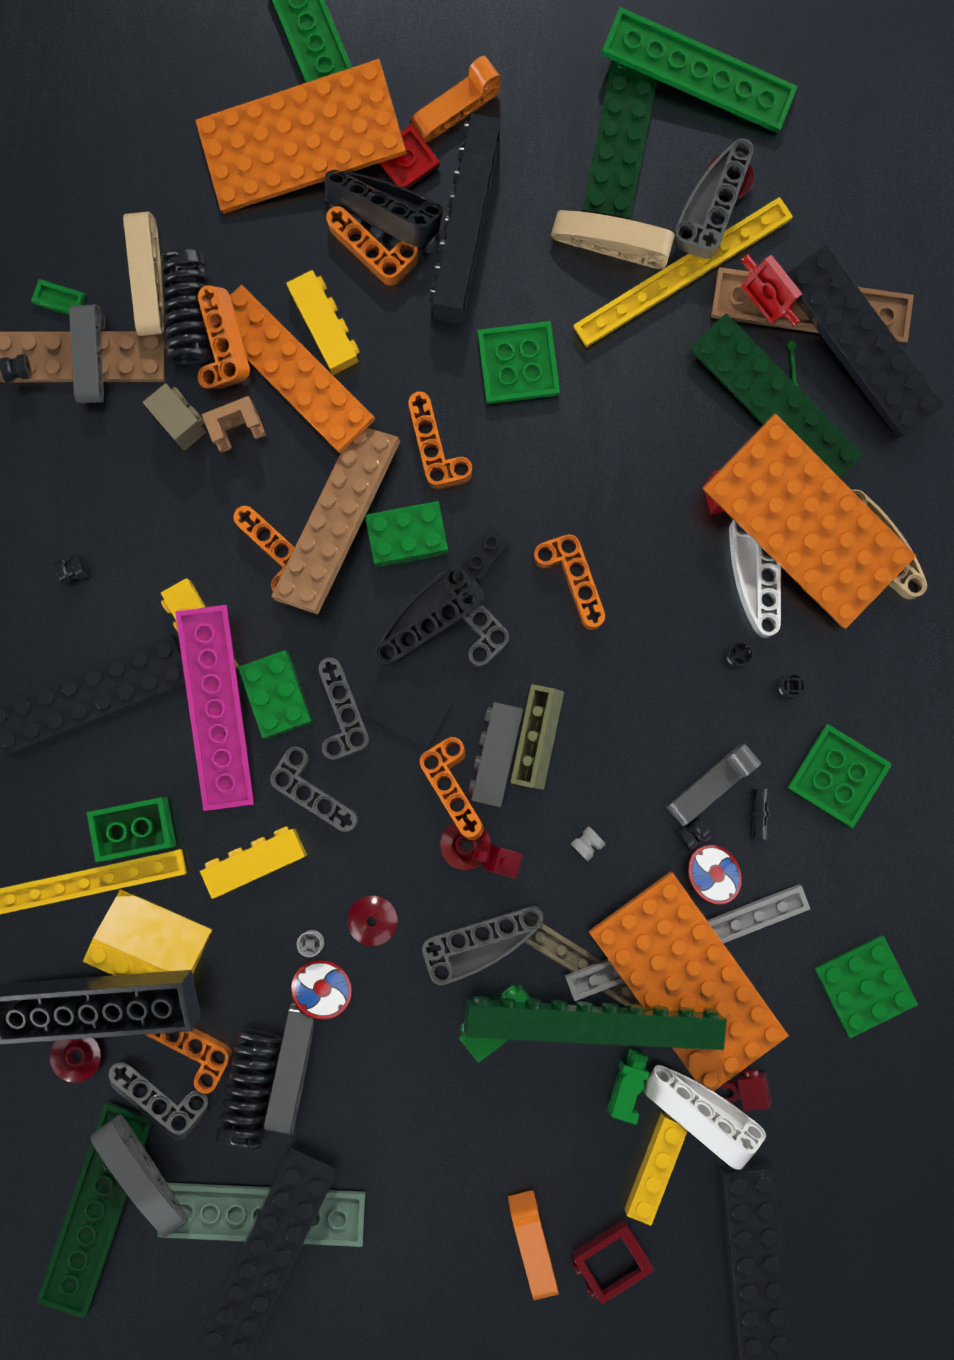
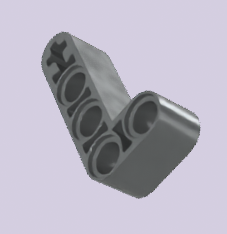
[69,304,105,403]
[437,573,509,668]
[318,657,370,760]
[667,743,761,826]
[271,747,359,832]
[109,1062,208,1140]

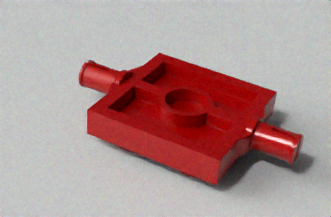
[740,254,802,327]

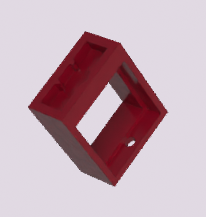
[572,1220,654,1304]

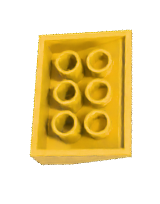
[83,889,212,975]

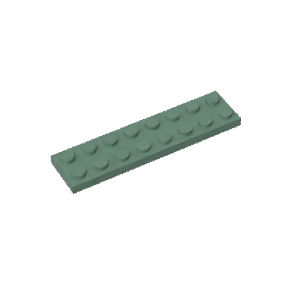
[157,1183,366,1247]

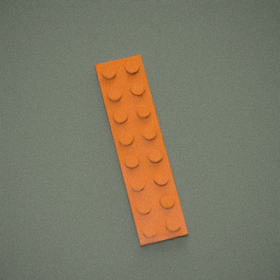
[219,285,375,453]

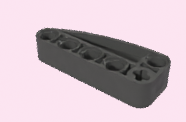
[673,138,754,259]
[422,906,544,985]
[264,1002,315,1135]
[90,1115,188,1237]

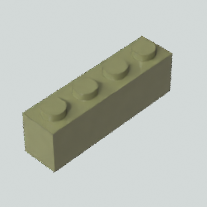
[511,684,564,790]

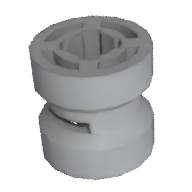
[571,826,606,862]
[297,930,324,957]

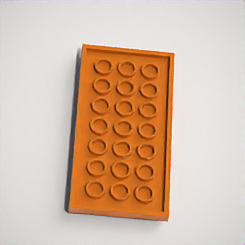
[195,59,407,214]
[702,414,916,629]
[589,871,789,1092]

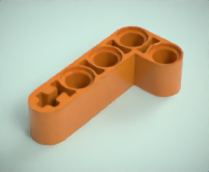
[410,56,501,143]
[326,206,419,286]
[197,285,250,389]
[408,392,472,489]
[233,506,295,591]
[533,534,605,630]
[420,737,484,840]
[145,1028,233,1094]
[508,1190,559,1300]

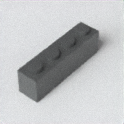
[468,702,523,807]

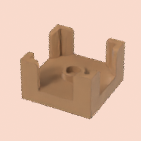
[202,396,266,453]

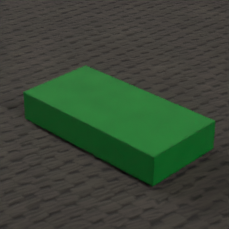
[31,279,87,315]

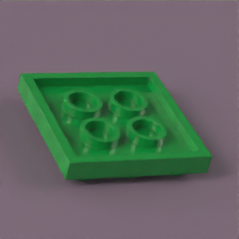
[478,321,560,404]
[787,724,892,828]
[814,935,918,1038]

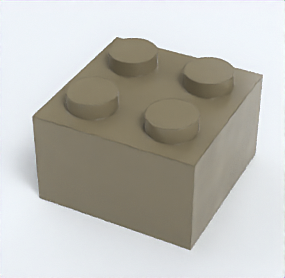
[143,383,206,451]

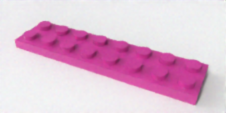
[175,605,254,811]

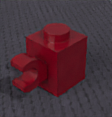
[472,845,523,879]
[722,1069,772,1111]

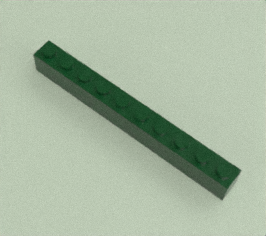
[464,996,727,1050]

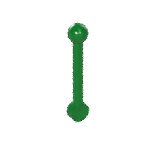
[786,341,799,387]

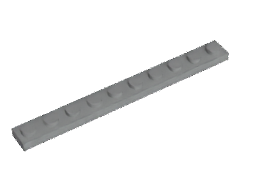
[565,884,810,1001]

